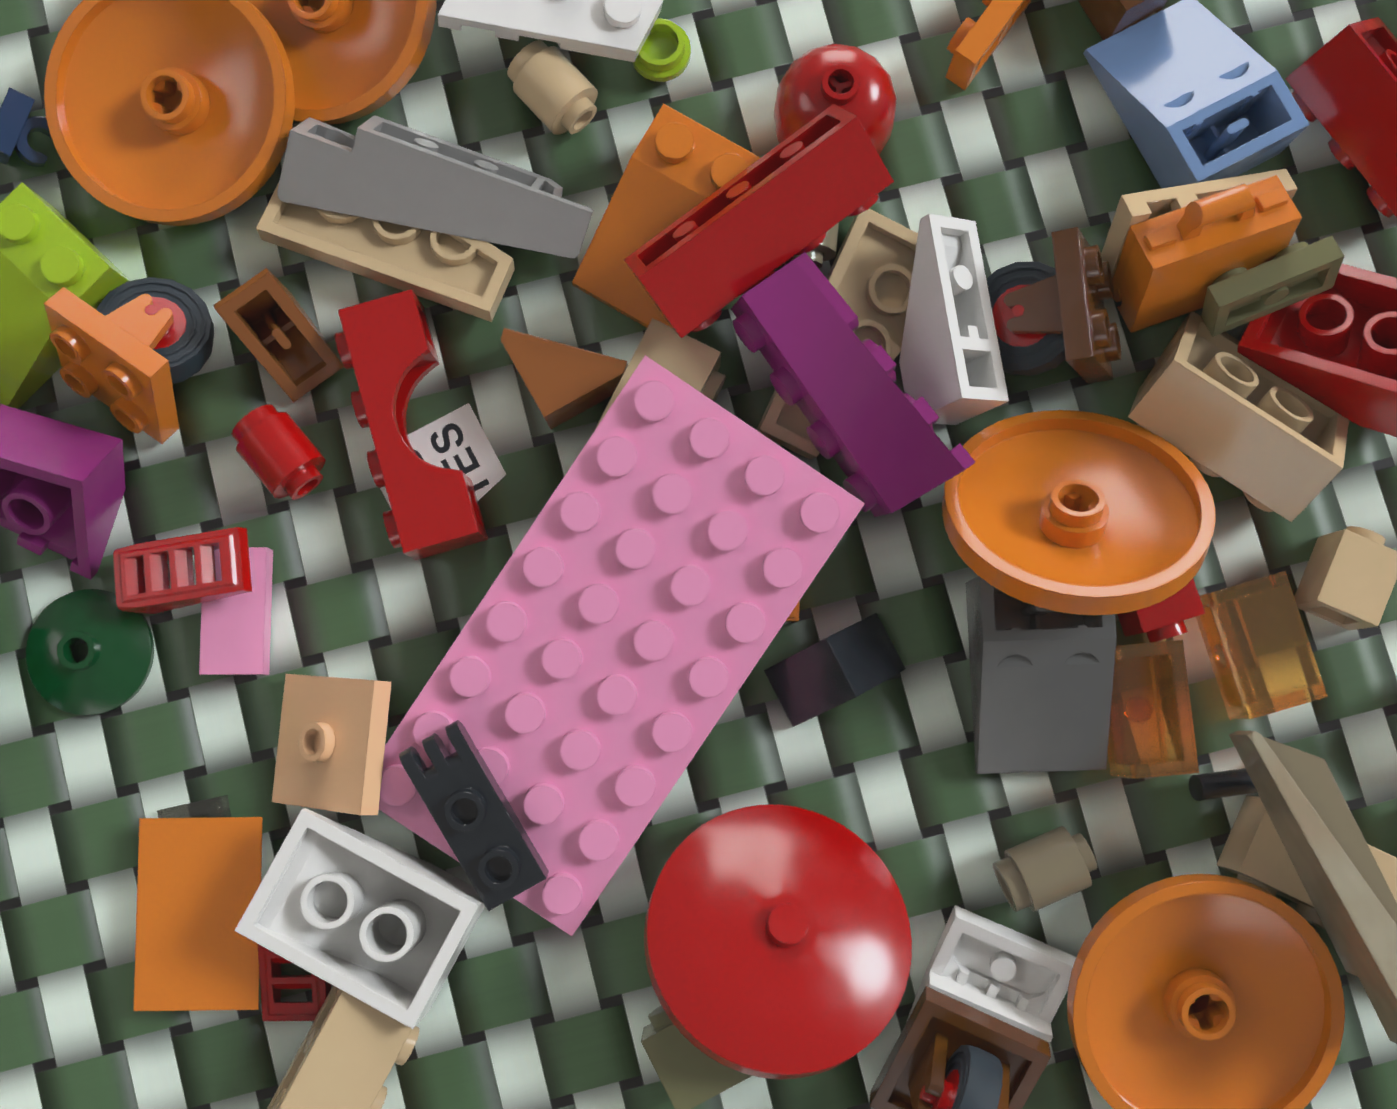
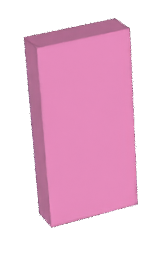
[199,547,273,675]

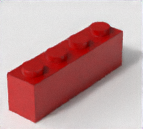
[624,104,894,338]

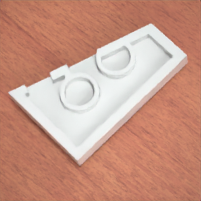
[437,0,663,62]

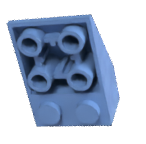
[1083,0,1310,188]

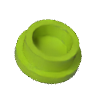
[632,18,691,82]

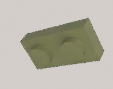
[1201,235,1344,337]

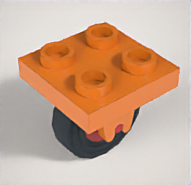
[44,277,214,444]

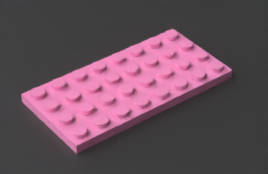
[379,355,865,936]

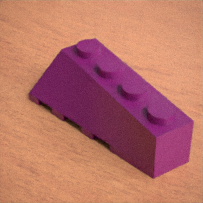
[731,252,975,517]
[0,404,126,580]

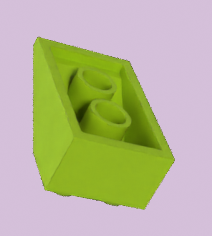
[0,182,130,409]

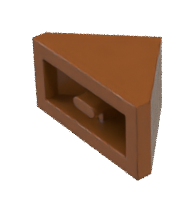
[213,268,344,403]
[500,328,628,429]

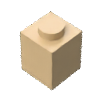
[1291,526,1397,630]

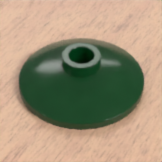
[26,589,154,715]

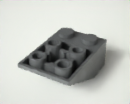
[965,576,1117,774]

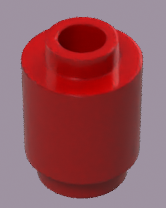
[231,404,326,500]

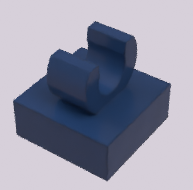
[0,87,51,167]

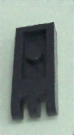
[399,720,549,911]

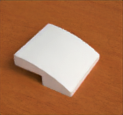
[907,905,1076,1044]

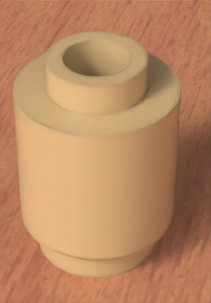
[507,40,598,135]

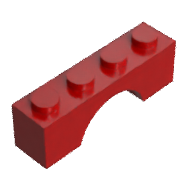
[335,289,488,560]

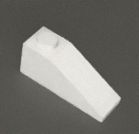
[899,214,1009,425]

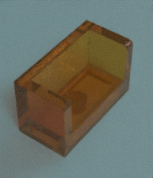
[1196,571,1328,719]
[1108,640,1199,779]

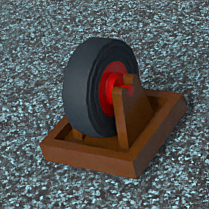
[986,227,1121,384]
[870,986,1051,1109]

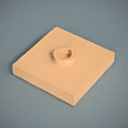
[272,674,391,815]

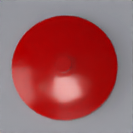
[644,804,912,1079]

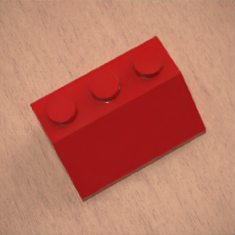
[1285,17,1397,218]

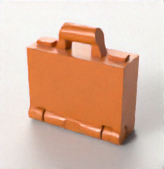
[1112,175,1302,333]

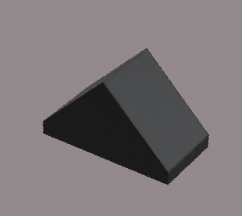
[764,613,906,727]

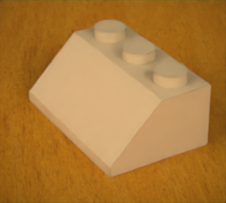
[1128,311,1349,522]

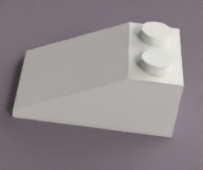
[235,808,485,1029]

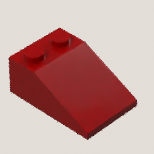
[1237,264,1397,437]

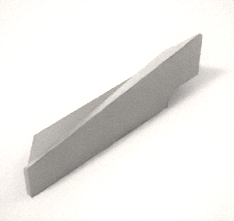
[277,115,593,258]

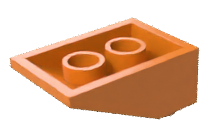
[572,103,761,328]

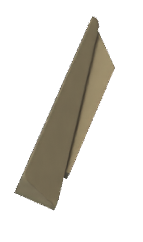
[1229,730,1397,1044]

